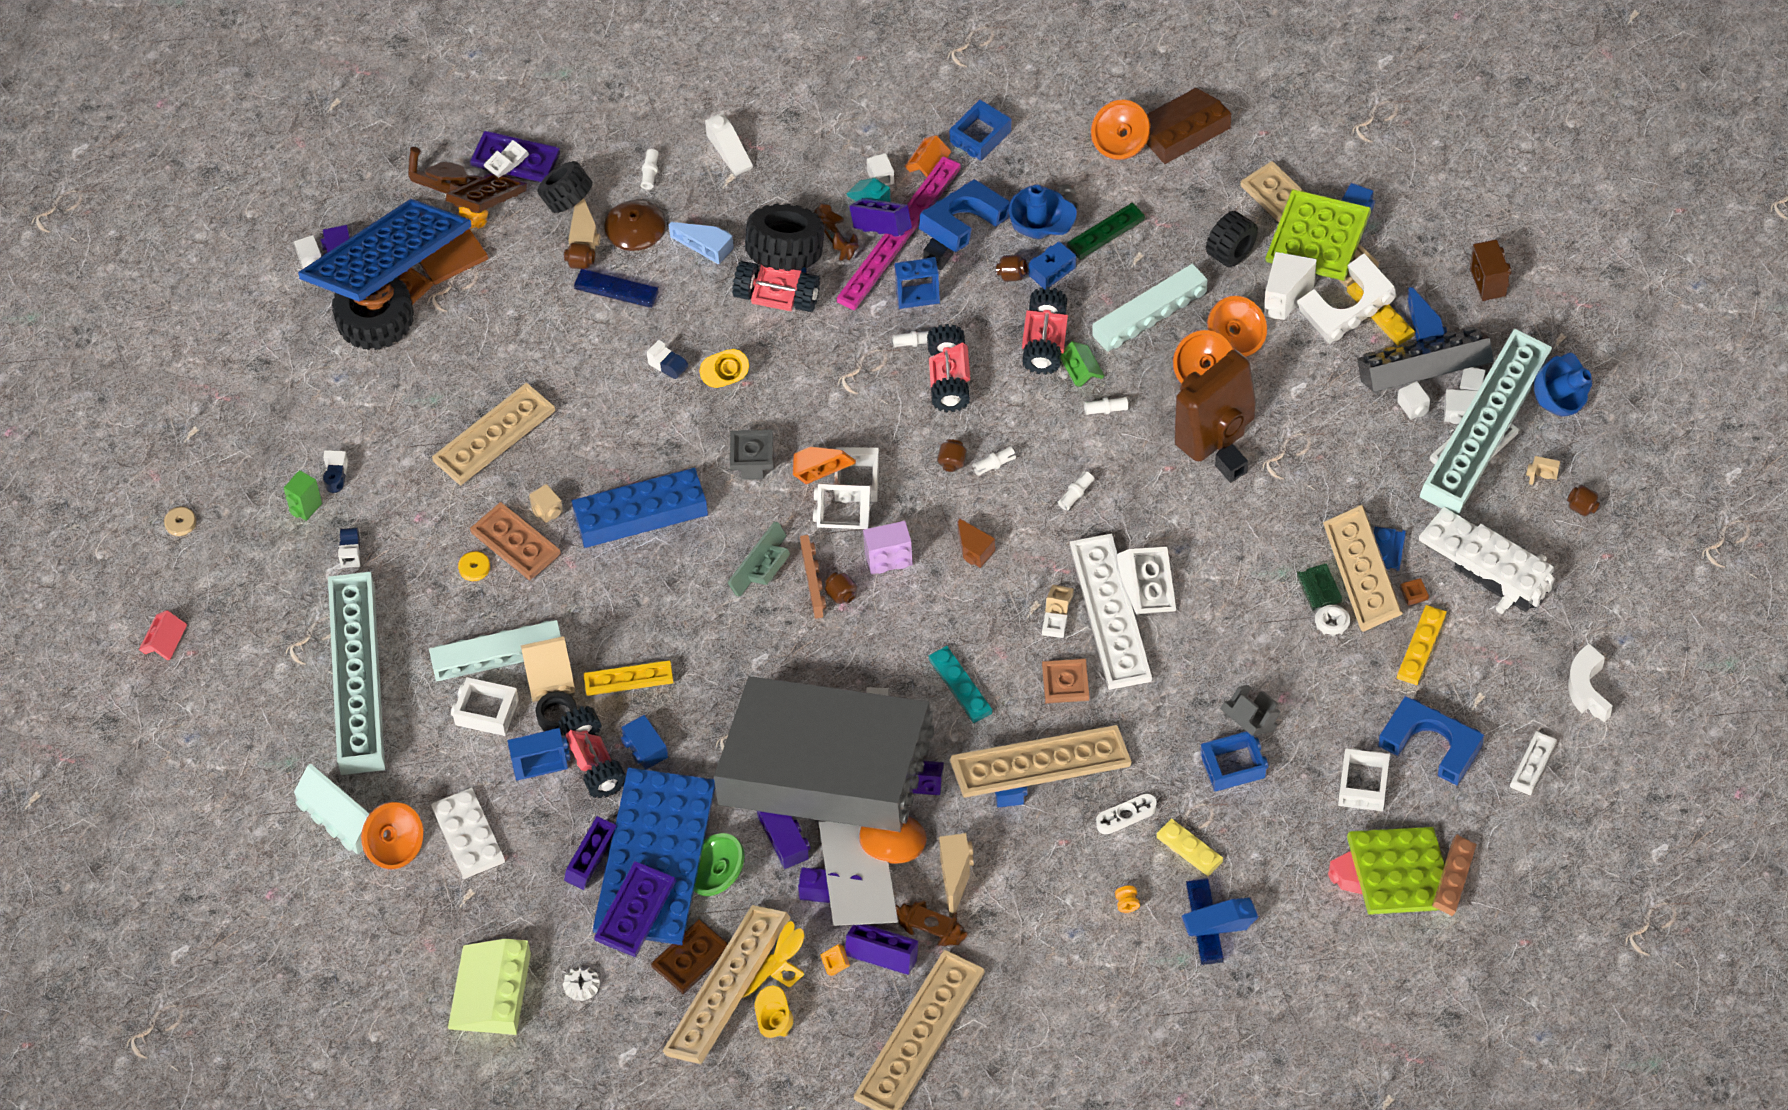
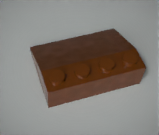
[1146,87,1231,165]

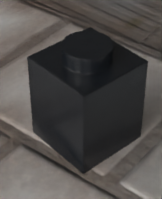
[923,238,954,270]
[1215,444,1248,483]

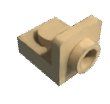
[1526,456,1560,485]
[1045,585,1074,615]

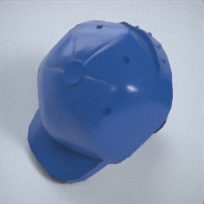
[1008,184,1077,240]
[1533,353,1592,417]

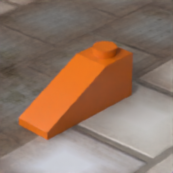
[793,447,856,484]

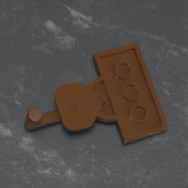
[408,146,527,213]

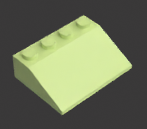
[448,939,531,1035]

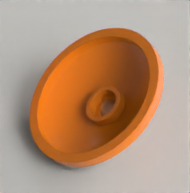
[1091,100,1150,160]
[1207,296,1267,357]
[1173,330,1233,384]
[361,802,423,869]
[859,816,927,864]

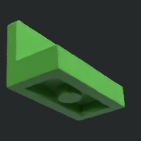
[1061,341,1105,387]

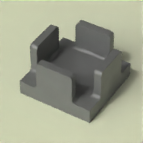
[730,430,774,480]
[1220,685,1281,736]

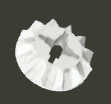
[1315,605,1350,637]
[563,966,600,1001]

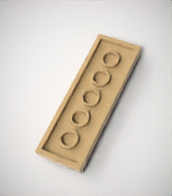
[432,383,555,486]
[1323,505,1402,632]

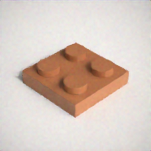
[1042,659,1089,704]

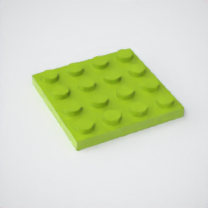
[1265,189,1371,281]
[1347,827,1445,915]

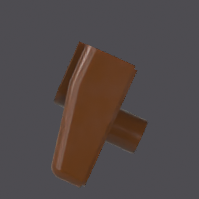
[1175,349,1256,461]

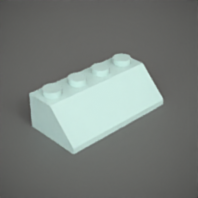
[294,763,369,855]

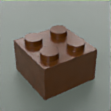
[1470,239,1511,301]

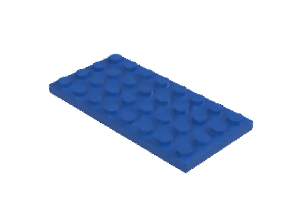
[298,199,472,302]
[593,768,715,945]

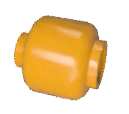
[458,207,488,229]

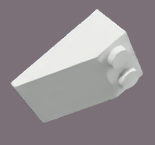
[1117,547,1176,614]

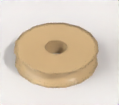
[164,506,196,536]

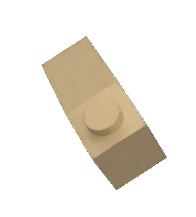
[569,198,600,250]

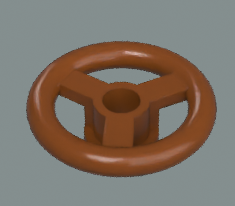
[353,283,394,310]

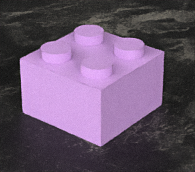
[863,521,913,574]

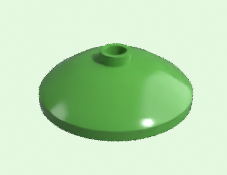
[694,833,745,896]

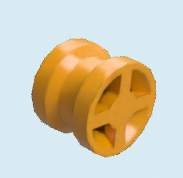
[1115,886,1140,913]

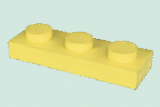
[1157,818,1223,877]

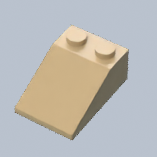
[521,636,575,702]
[939,833,974,918]

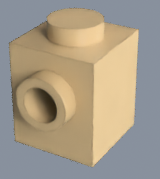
[529,484,563,523]

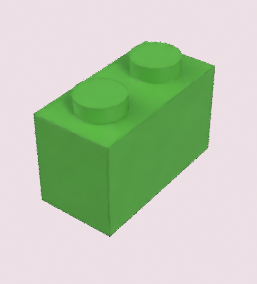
[284,470,322,521]

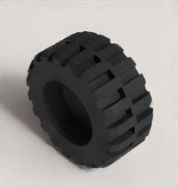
[745,203,825,271]
[332,276,414,350]

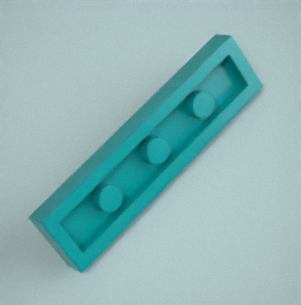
[928,646,992,724]

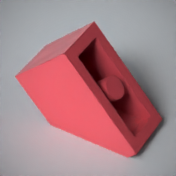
[1328,851,1362,894]

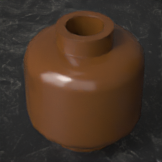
[564,242,595,269]
[996,254,1028,282]
[937,439,967,472]
[1566,485,1600,517]
[825,572,857,604]

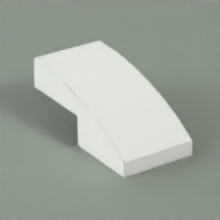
[484,140,529,178]

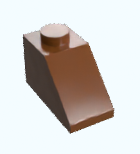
[957,519,995,568]

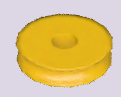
[458,551,490,581]

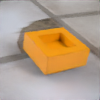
[821,944,850,976]

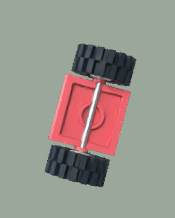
[732,261,820,312]
[1022,287,1068,375]
[927,324,970,413]
[558,706,626,799]

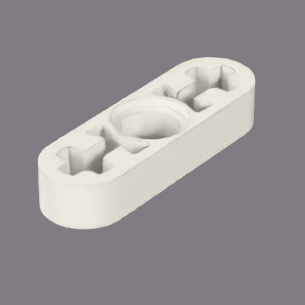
[1096,794,1157,834]

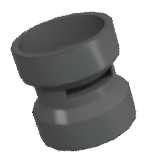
[1055,184,1079,209]

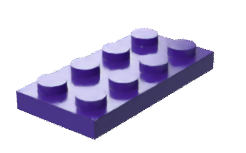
[470,131,560,182]
[594,861,676,958]

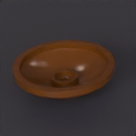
[604,200,666,251]

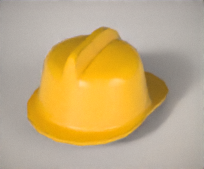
[699,349,749,388]
[755,985,794,1038]

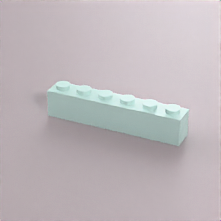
[1093,264,1207,352]
[429,620,561,682]

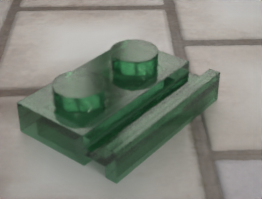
[1297,563,1342,611]

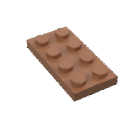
[470,502,561,581]

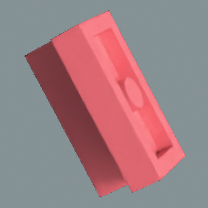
[139,610,187,660]

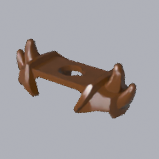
[814,203,859,261]
[895,900,968,946]

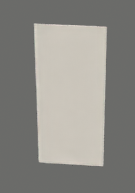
[819,822,898,926]

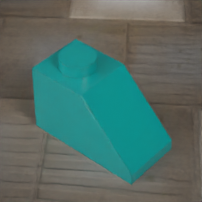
[847,178,891,202]

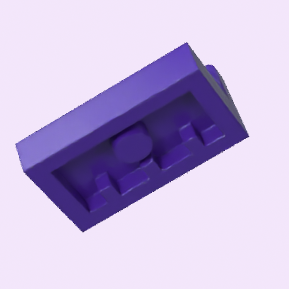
[913,761,944,795]

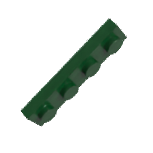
[1067,202,1145,260]

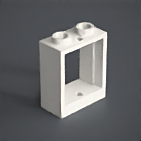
[834,447,879,503]
[813,483,871,529]
[451,677,519,736]
[1338,748,1390,811]

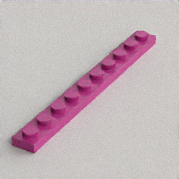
[837,156,961,311]

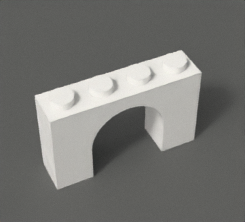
[1297,254,1396,344]

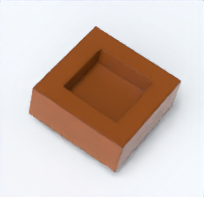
[1400,578,1429,606]

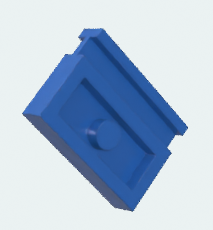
[1374,526,1406,571]

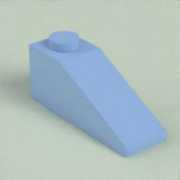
[669,222,734,264]

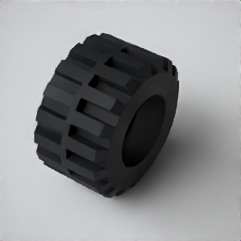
[537,161,593,213]
[1206,211,1258,268]

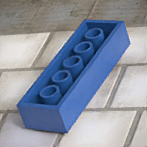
[571,468,708,548]

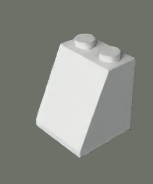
[1264,252,1317,320]

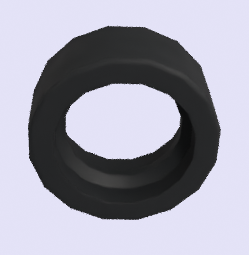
[535,691,577,734]

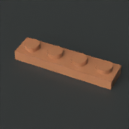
[800,535,826,619]
[1432,834,1477,916]

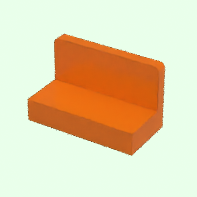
[905,135,951,177]

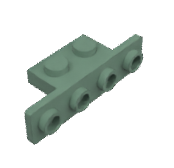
[728,521,790,597]

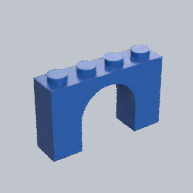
[919,179,1010,252]
[1378,696,1484,786]

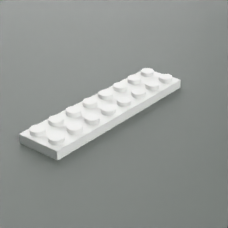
[1070,534,1152,690]

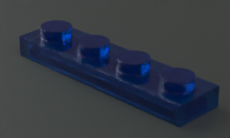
[574,269,659,308]
[1186,878,1224,965]

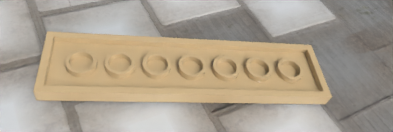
[1241,161,1379,288]
[950,725,1132,798]
[663,905,791,1064]
[854,950,985,1110]

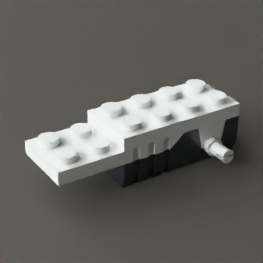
[1419,507,1555,614]

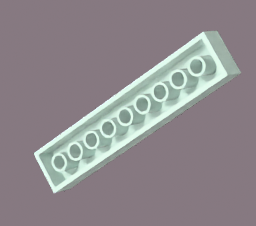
[1419,328,1552,515]
[328,572,385,775]

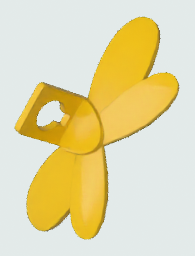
[742,921,804,998]

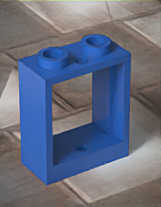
[949,100,1012,161]
[894,257,940,309]
[507,728,571,781]
[1200,731,1269,792]

